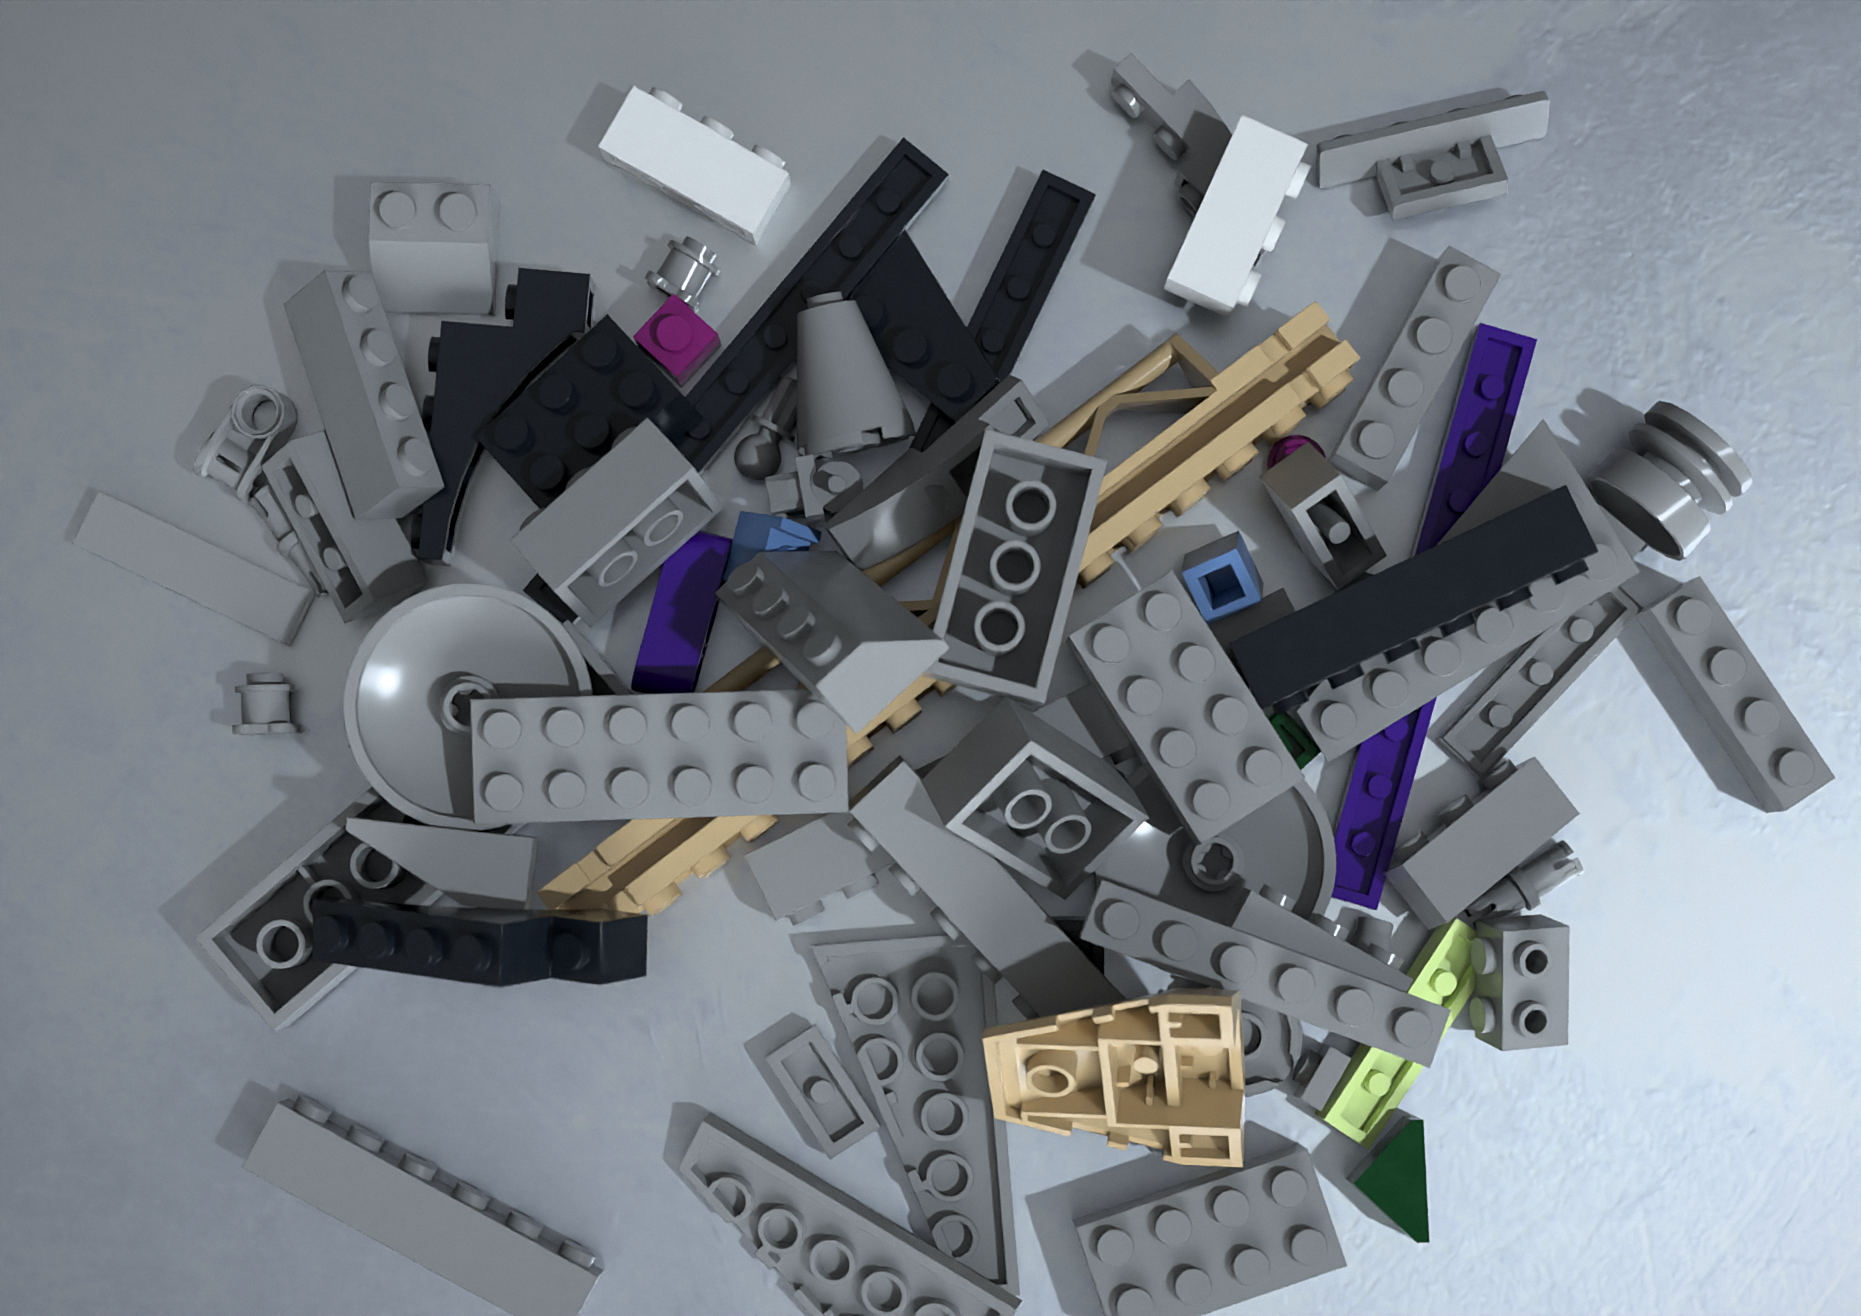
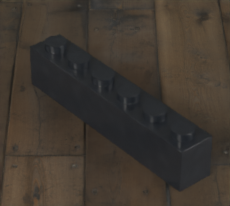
[1229,485,1598,716]

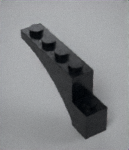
[410,268,596,566]
[312,897,648,988]

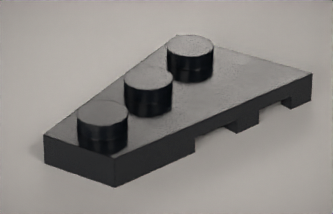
[846,229,1001,423]

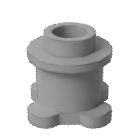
[644,236,720,313]
[232,673,299,735]

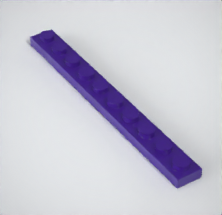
[1331,323,1537,910]

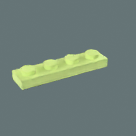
[1315,917,1476,1150]

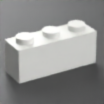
[598,85,791,245]
[1163,114,1311,318]

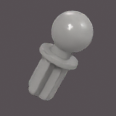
[734,377,797,481]

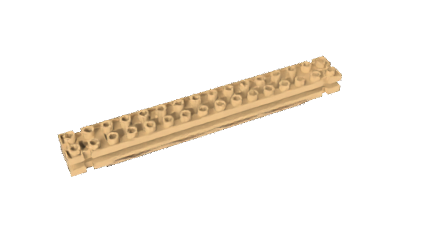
[536,301,1360,916]

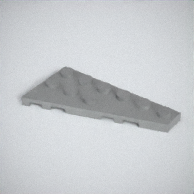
[1297,419,1641,763]
[678,1113,1022,1316]

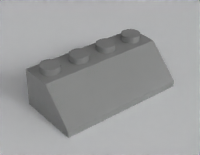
[715,551,950,734]

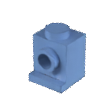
[722,511,822,582]

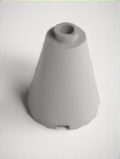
[797,292,916,460]

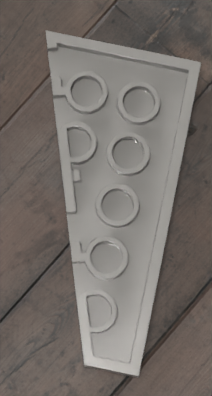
[810,933,1020,1296]

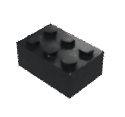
[475,314,703,509]

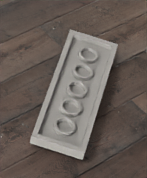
[471,689,849,825]

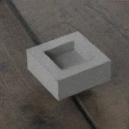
[1292,1044,1351,1111]

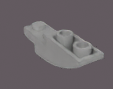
[1110,53,1267,266]
[824,375,1050,571]

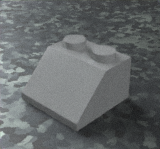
[368,182,499,316]

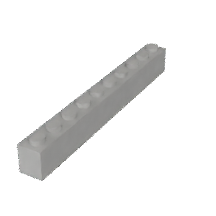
[744,588,1296,926]

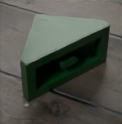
[1345,1116,1429,1243]

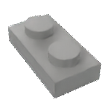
[764,1024,881,1160]

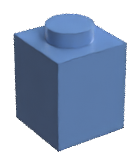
[1181,531,1264,625]

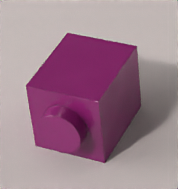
[633,293,722,388]

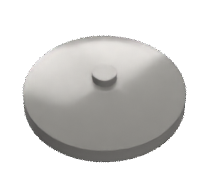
[343,583,593,831]
[1094,764,1336,980]

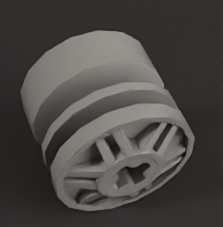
[1587,401,1752,561]

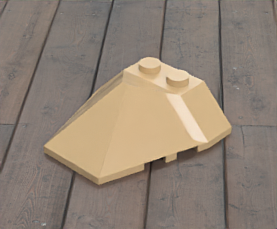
[982,988,1245,1167]

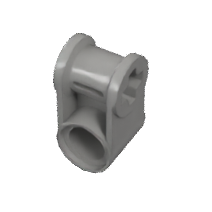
[193,385,297,503]

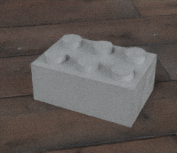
[510,418,725,628]
[921,696,1149,900]

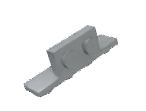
[1316,91,1550,221]

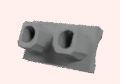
[765,454,863,529]

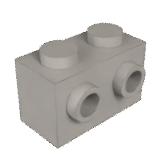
[1469,914,1570,1051]

